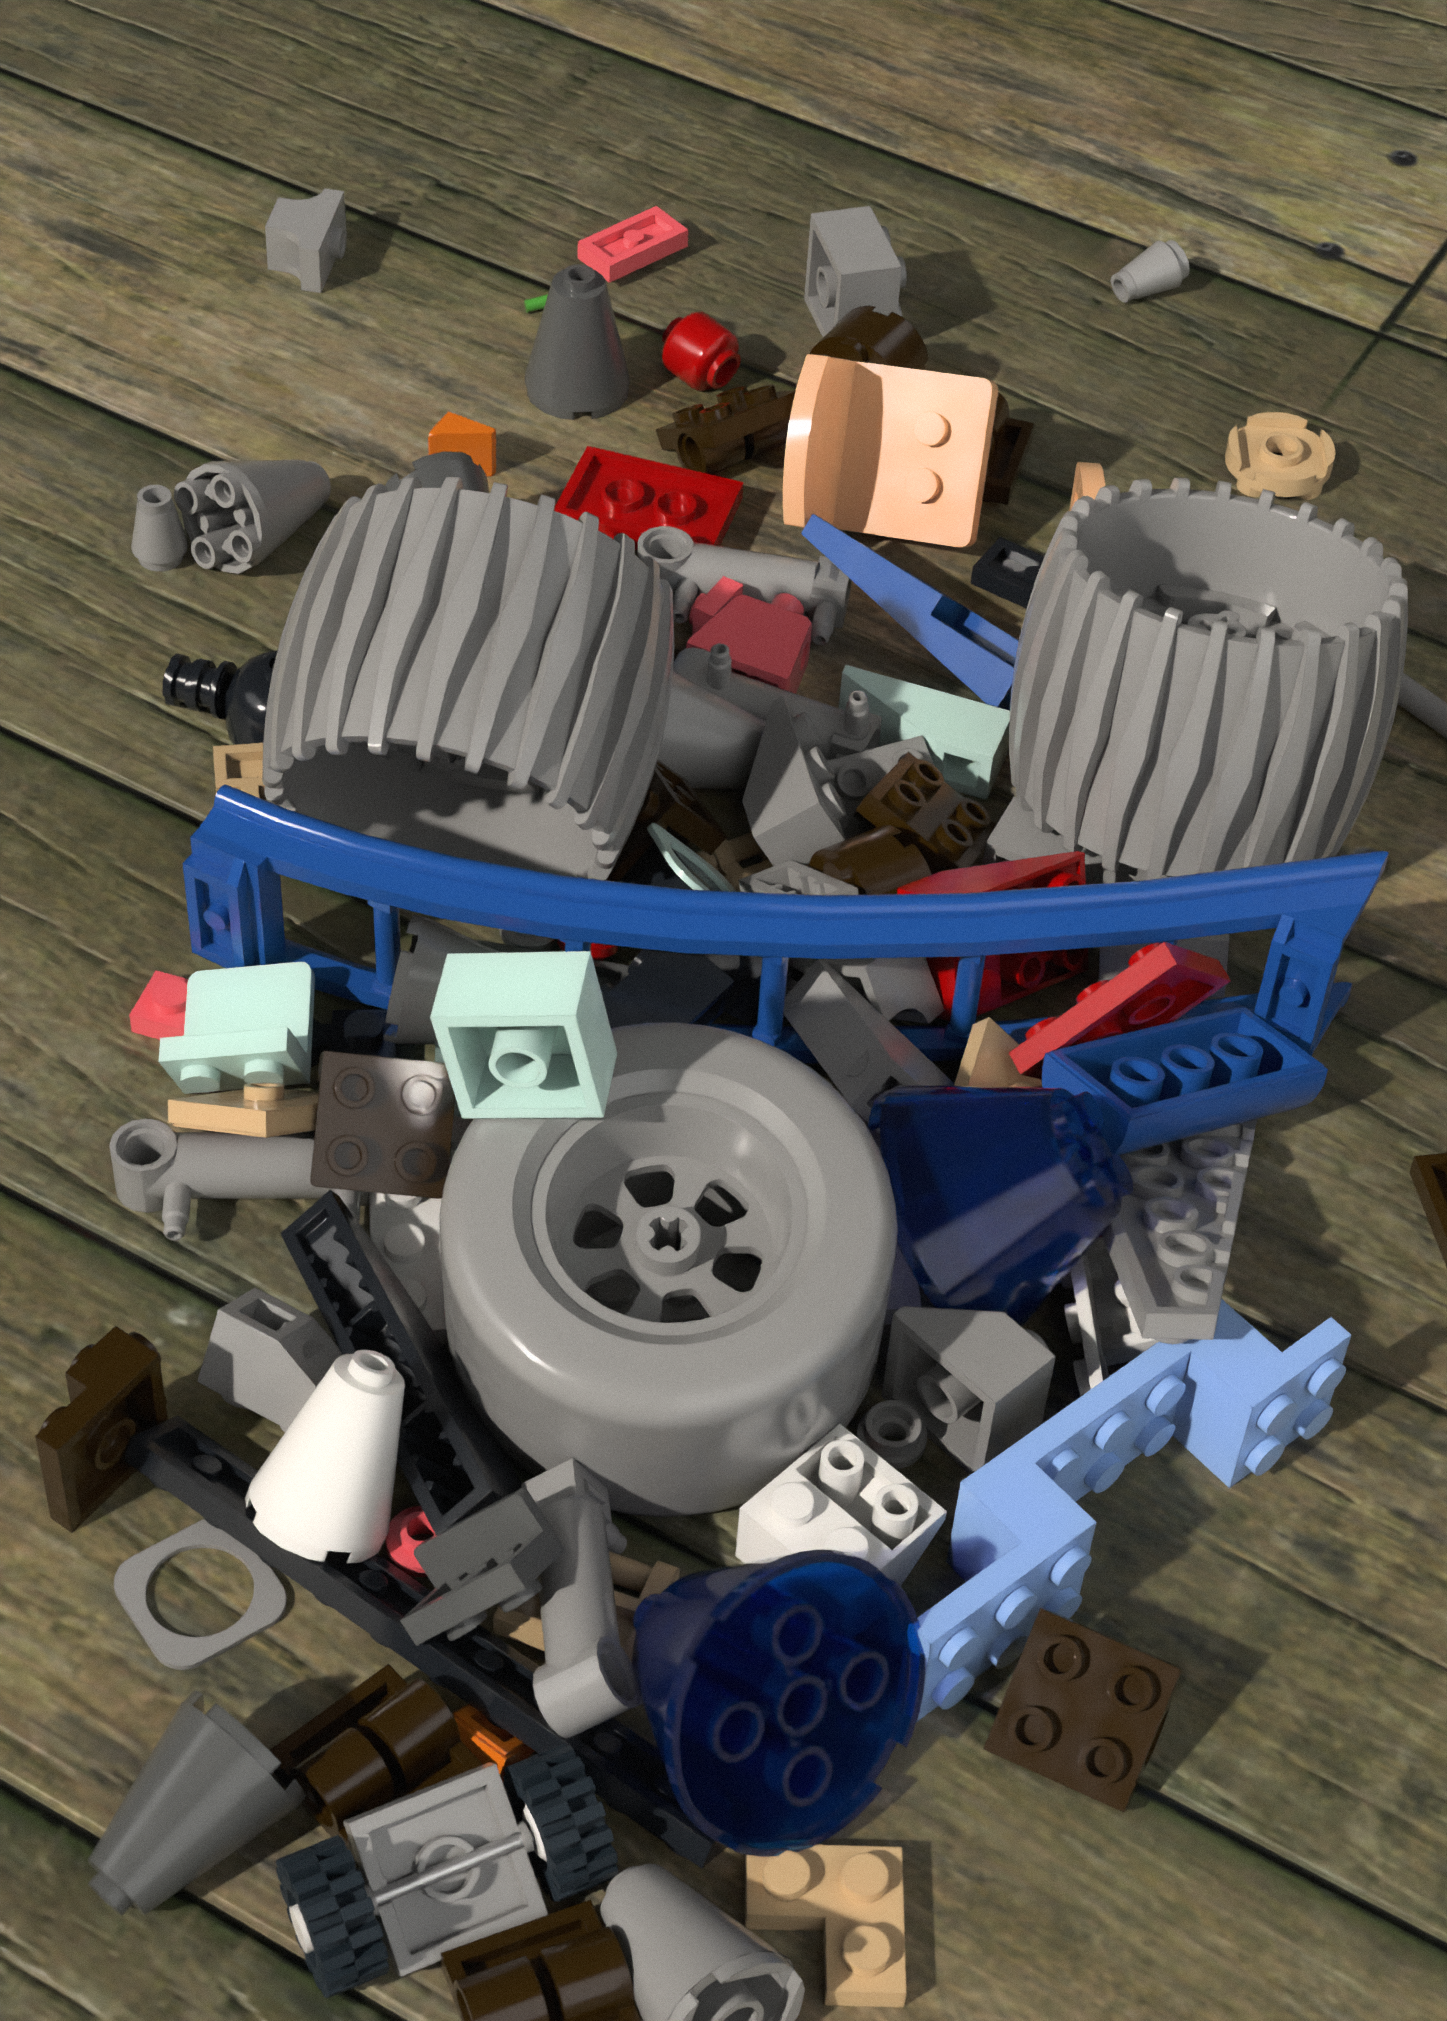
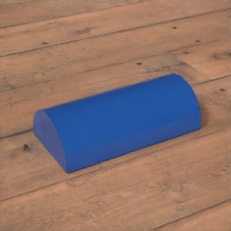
[1042,1005,1328,1161]

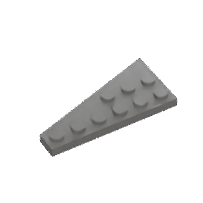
[1067,1120,1257,1344]

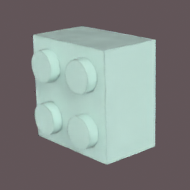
[430,951,617,1119]

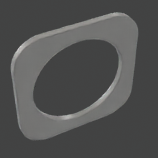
[114,1519,287,1670]

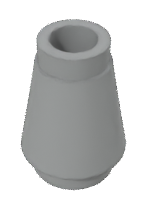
[1111,240,1190,303]
[131,485,188,572]

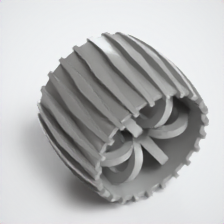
[262,477,675,880]
[1009,477,1408,880]

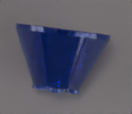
[868,1085,1133,1328]
[632,1549,925,1857]

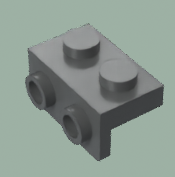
[400,1488,566,1646]

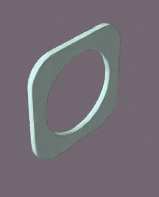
[647,823,736,892]

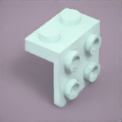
[158,962,315,1094]

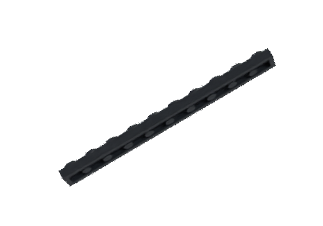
[124,1415,751,1868]

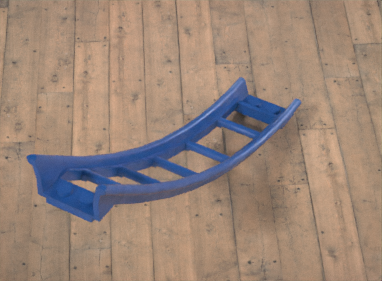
[182,785,1389,1064]

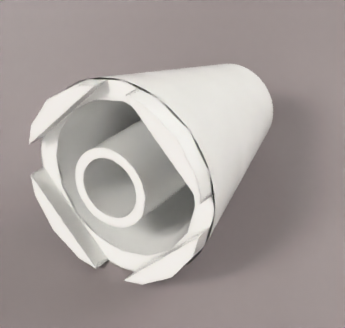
[245,1350,405,1563]

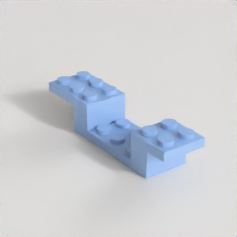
[897,1299,1351,1722]

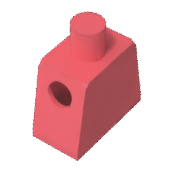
[686,593,812,694]

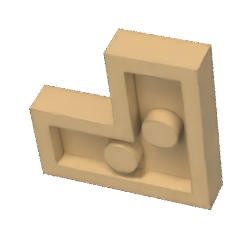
[745,1843,907,2008]

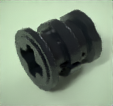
[162,654,237,719]

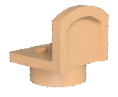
[783,354,998,547]

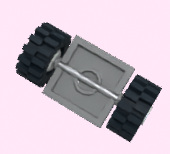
[276,1743,618,1998]

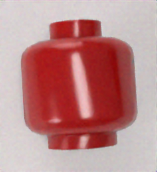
[662,311,741,392]

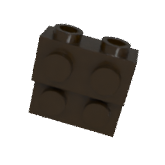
[35,1326,168,1533]

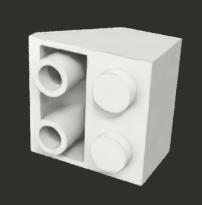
[735,1424,947,1646]

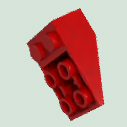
[897,851,1089,1022]

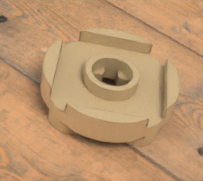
[1225,412,1336,500]

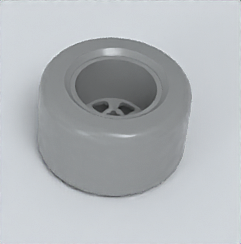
[440,1022,898,1517]

